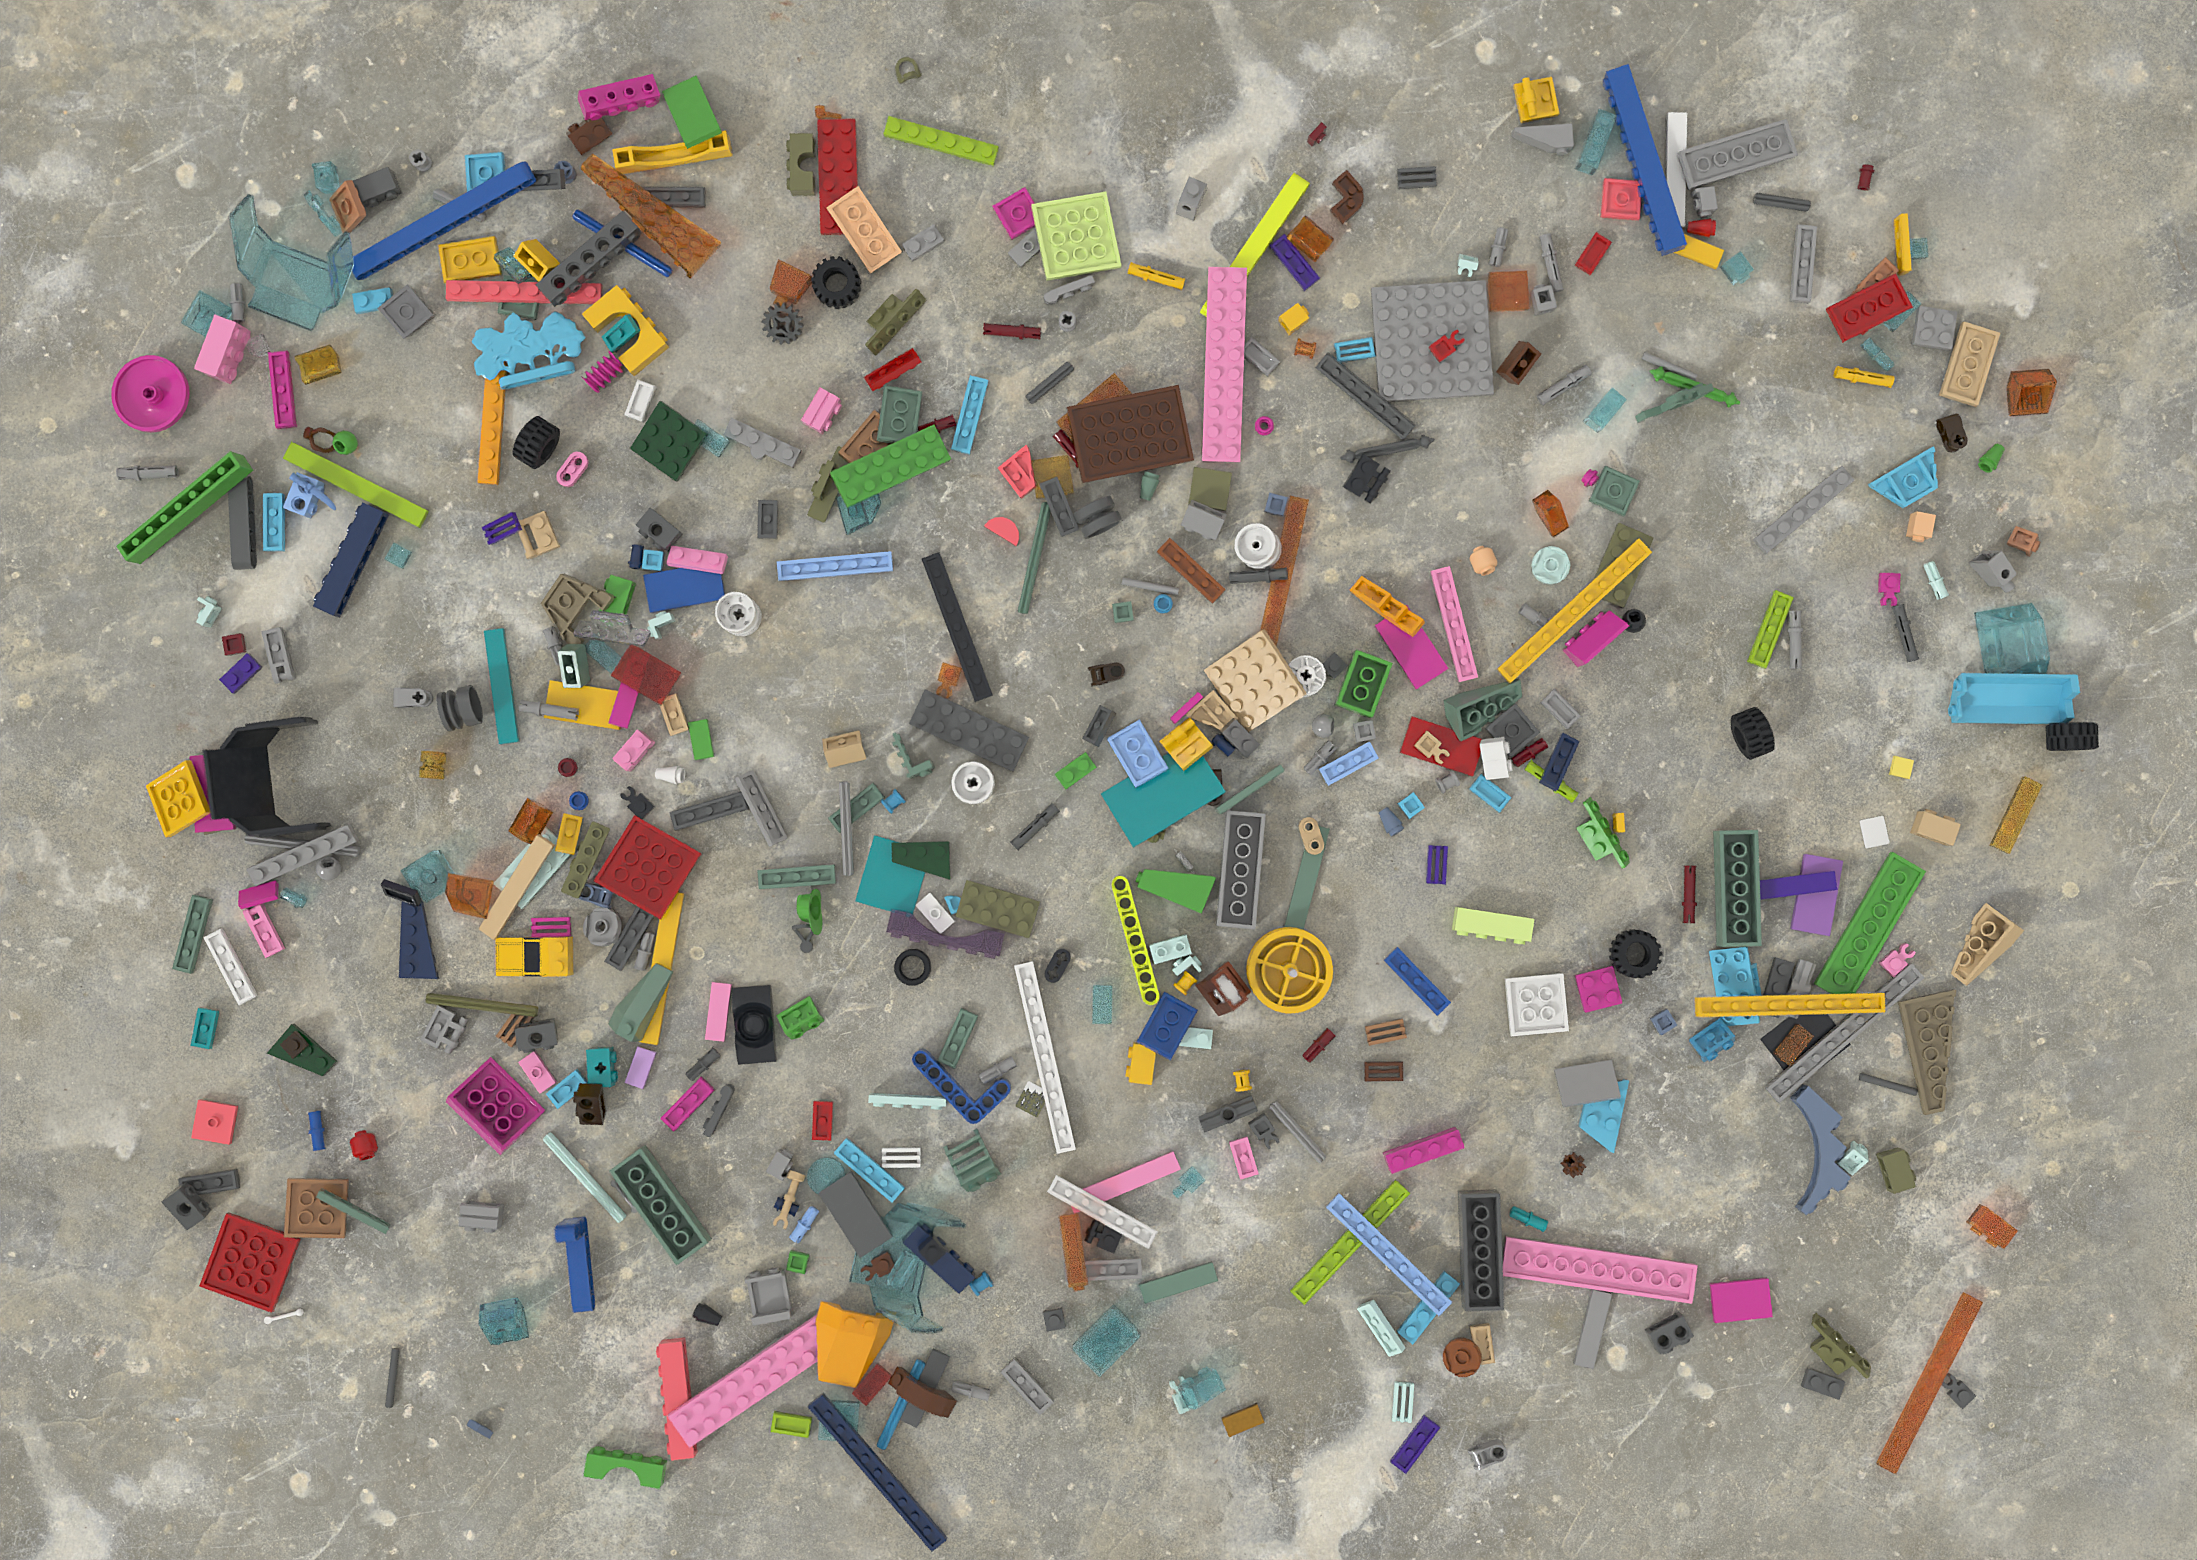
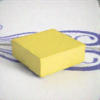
[1889,756,1914,779]

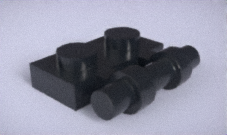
[1342,454,1391,504]
[1084,1218,1122,1253]

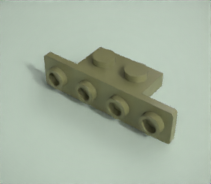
[865,289,926,356]
[807,446,849,523]
[561,821,610,899]
[1810,1313,1871,1379]

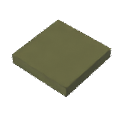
[1188,467,1232,511]

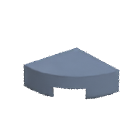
[466,1419,493,1439]

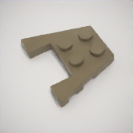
[541,573,615,644]

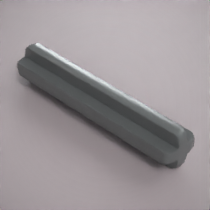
[1753,193,1811,212]
[1025,361,1074,404]

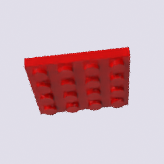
[594,815,701,920]
[199,1212,301,1313]

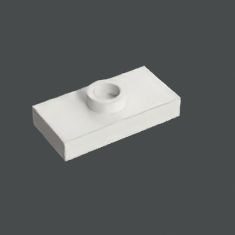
[916,893,955,934]

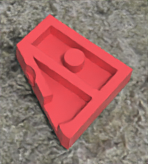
[998,445,1037,498]

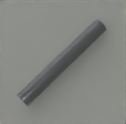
[1859,1073,1918,1096]
[385,1348,400,1408]

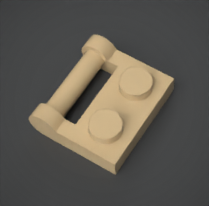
[513,511,560,559]

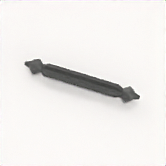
[1340,435,1435,464]

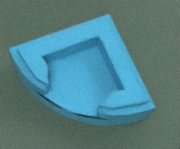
[944,895,961,915]

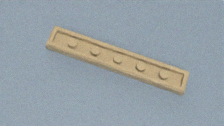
[479,834,555,940]

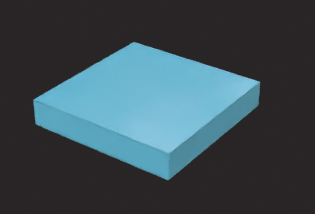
[465,152,505,192]

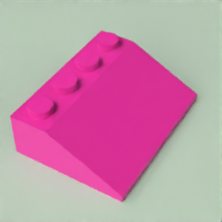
[446,1057,545,1156]

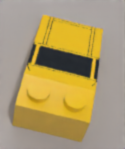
[496,936,573,977]

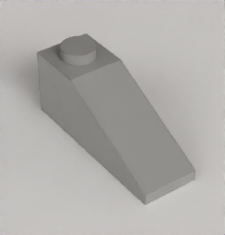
[1511,123,1574,155]

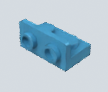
[1689,1018,1735,1062]

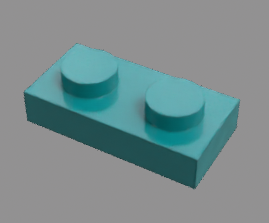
[602,314,640,353]
[190,1007,220,1049]

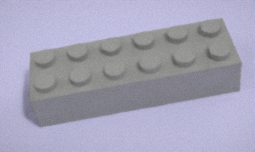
[1216,810,1266,929]

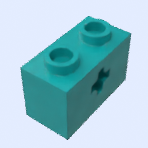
[586,1047,618,1087]

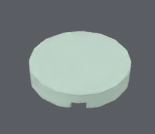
[1531,546,1570,585]

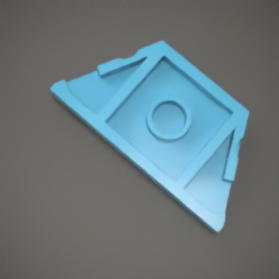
[1868,446,1938,508]
[1579,1079,1629,1153]

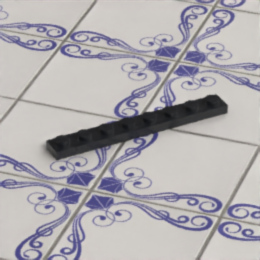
[922,552,993,702]

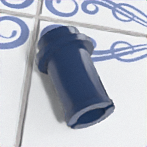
[628,544,644,569]
[1211,733,1236,757]
[773,1197,800,1217]

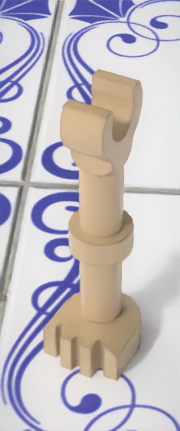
[773,1170,806,1229]

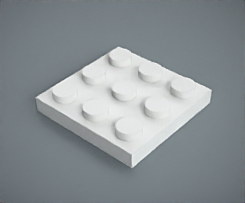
[1505,973,1569,1036]

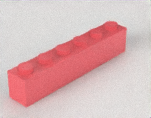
[656,1337,698,1460]

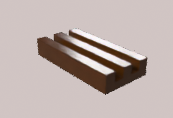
[1364,1061,1403,1082]

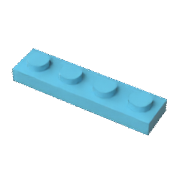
[951,375,989,455]
[834,1138,905,1203]
[1397,1271,1460,1345]

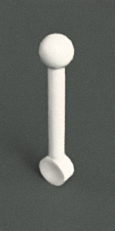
[264,1308,304,1324]

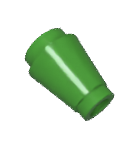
[1978,444,2005,473]

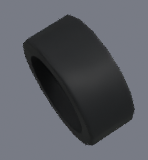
[894,949,931,986]

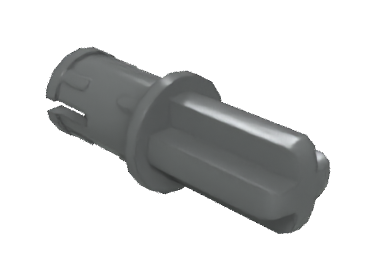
[686,1047,721,1081]

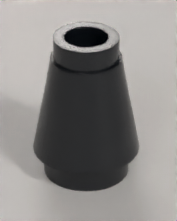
[692,1303,722,1326]

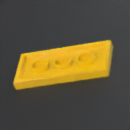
[543,680,621,730]

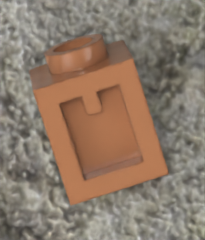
[2007,526,2041,556]

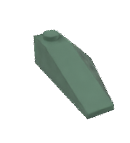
[1443,679,1523,741]
[608,963,673,1042]

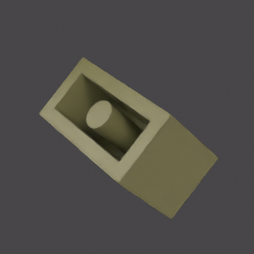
[1876,1147,1916,1194]

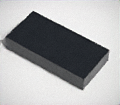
[381,879,422,907]

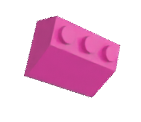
[1563,611,1629,667]

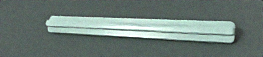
[543,1132,626,1223]

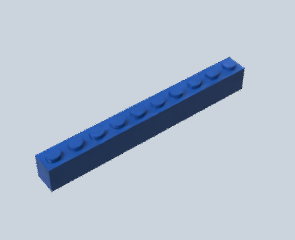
[1603,64,1687,256]

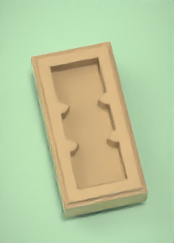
[1470,1323,1495,1365]

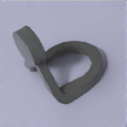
[792,924,814,953]

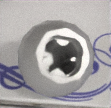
[1312,714,1334,738]
[316,857,341,881]

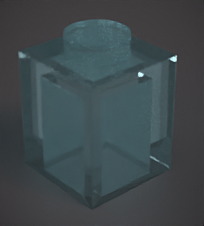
[1720,251,1754,285]

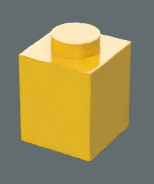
[1278,303,1309,336]

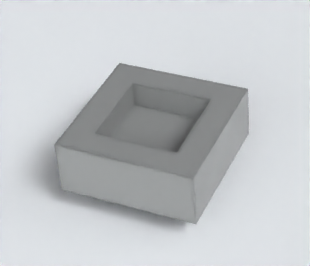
[1353,720,1376,742]

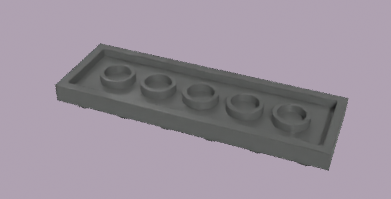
[909,689,1029,772]

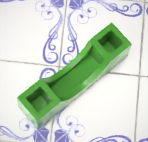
[583,1447,667,1489]

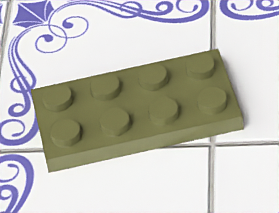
[1593,523,1654,608]
[955,880,1040,938]

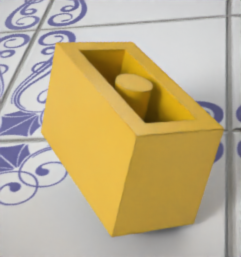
[514,239,560,282]
[1125,1042,1156,1085]

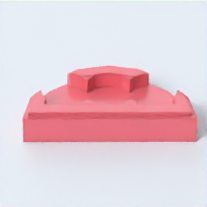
[984,517,1019,547]

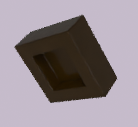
[280,1031,309,1059]

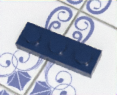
[1539,733,1580,791]

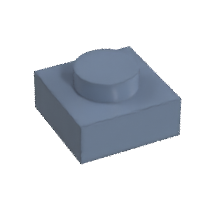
[1264,493,1288,517]
[1649,1009,1678,1035]

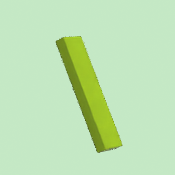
[1747,590,1794,669]

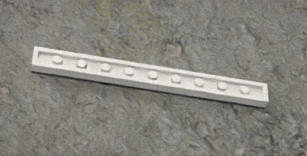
[1014,961,1076,1154]

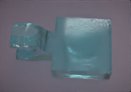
[1172,1166,1206,1198]

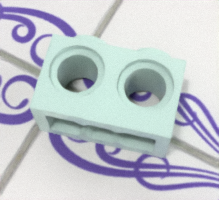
[1149,934,1192,964]

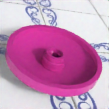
[111,355,190,433]

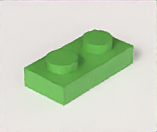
[1055,752,1097,790]

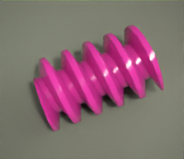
[581,351,623,393]

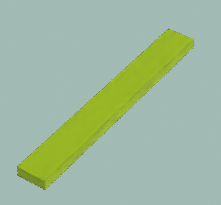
[283,441,429,528]
[1290,1179,1410,1305]

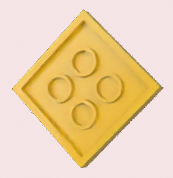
[146,760,210,838]

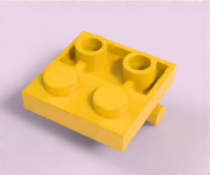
[1513,77,1559,123]
[1159,718,1213,771]

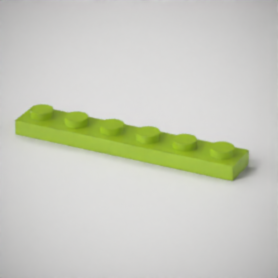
[884,116,999,166]

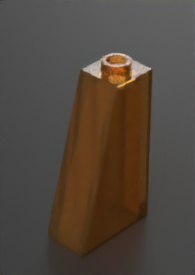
[1059,1213,1088,1291]

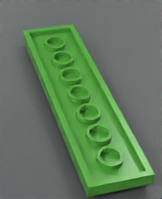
[1814,852,1926,994]

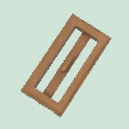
[496,1014,534,1047]
[1365,1019,1407,1046]

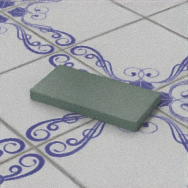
[1215,765,1284,814]

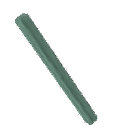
[1018,502,1050,614]

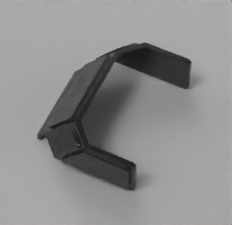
[202,716,331,837]

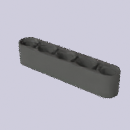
[228,476,257,570]

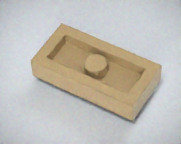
[658,694,689,736]

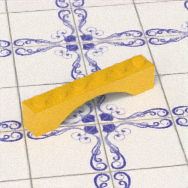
[612,130,733,175]

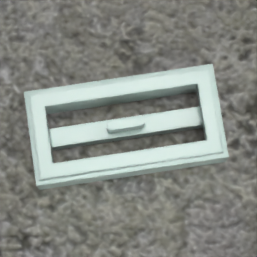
[1392,1381,1414,1423]

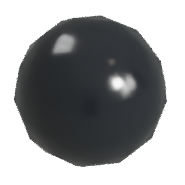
[1622,609,1646,633]

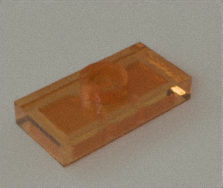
[1773,1024,1814,1066]

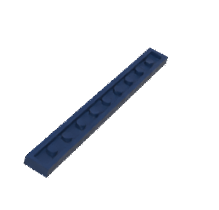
[808,1392,947,1552]

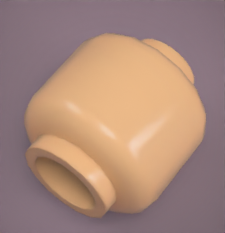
[1469,546,1498,576]

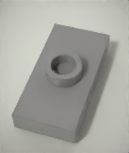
[1008,228,1040,268]

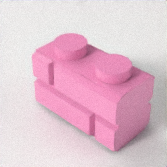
[801,387,842,434]
[612,729,656,772]

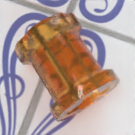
[1294,338,1316,359]

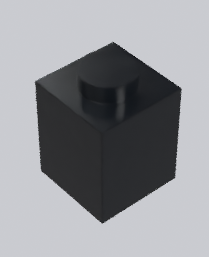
[918,1233,946,1266]

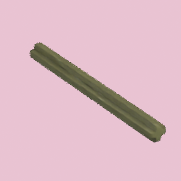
[425,993,538,1017]

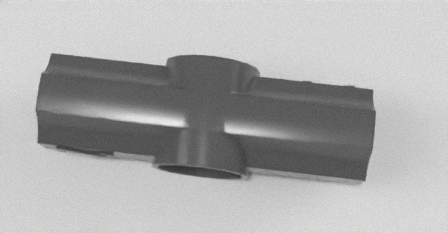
[1198,1095,1258,1133]

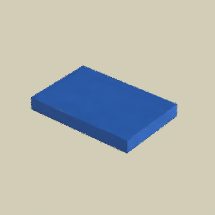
[1137,992,1198,1061]

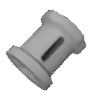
[409,149,432,172]
[1059,311,1076,332]
[1435,770,1460,794]

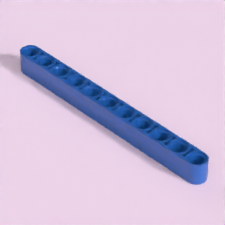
[347,161,536,280]

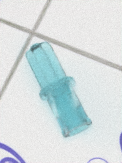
[1860,337,1895,371]

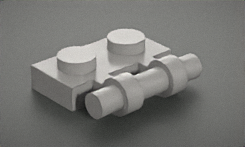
[420,1005,468,1054]

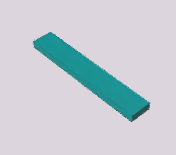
[484,628,520,745]

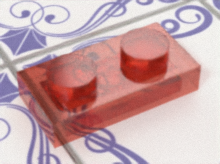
[852,1363,892,1406]

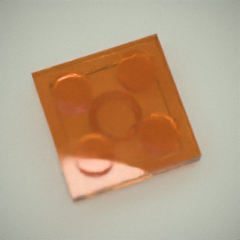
[1488,271,1529,312]

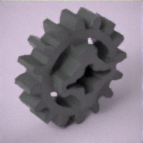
[761,302,804,345]

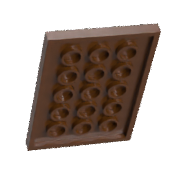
[1066,385,1194,483]

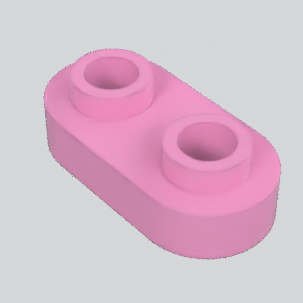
[556,452,589,487]

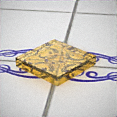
[1032,455,1074,499]

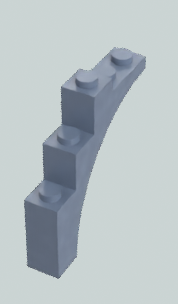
[1790,1084,1851,1215]

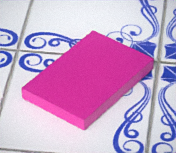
[1709,1277,1773,1323]

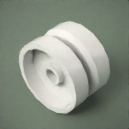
[1235,523,1282,570]
[951,762,995,804]

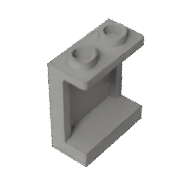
[745,1267,793,1326]

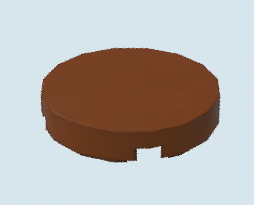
[1443,1338,1482,1377]

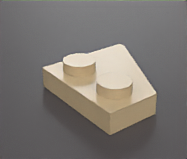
[1185,690,1238,730]

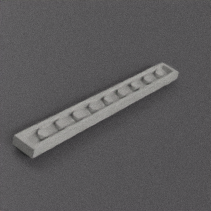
[1764,963,1924,1103]

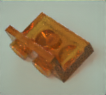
[1286,216,1334,262]

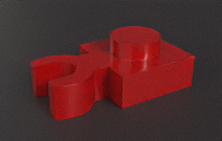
[1428,330,1465,363]

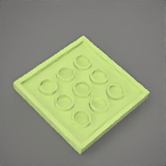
[1031,192,1121,281]

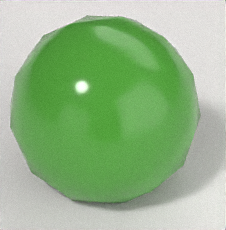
[332,430,358,455]

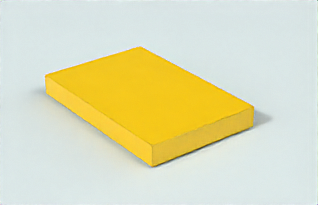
[438,236,502,284]

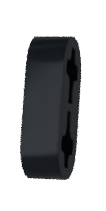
[1044,948,1071,983]

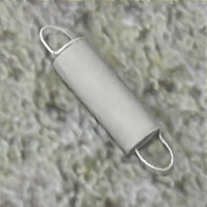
[1174,849,1195,874]

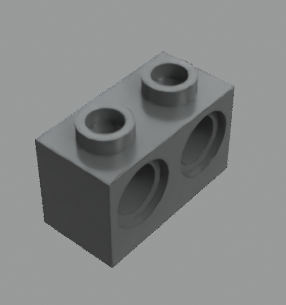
[1645,1312,1694,1355]

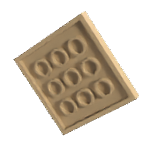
[1204,629,1307,732]

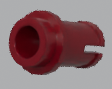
[1857,164,1875,191]

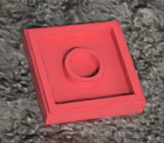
[1600,178,1641,220]

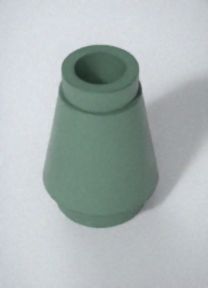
[1140,471,1160,501]

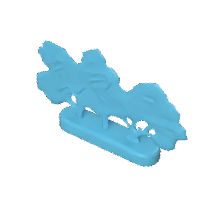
[472,311,586,389]

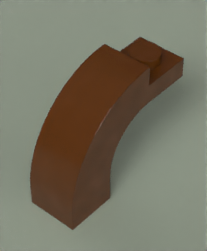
[888,1366,957,1418]

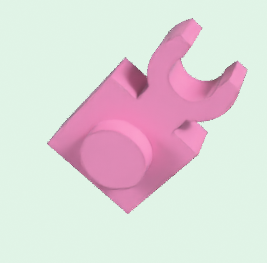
[1878,943,1916,977]

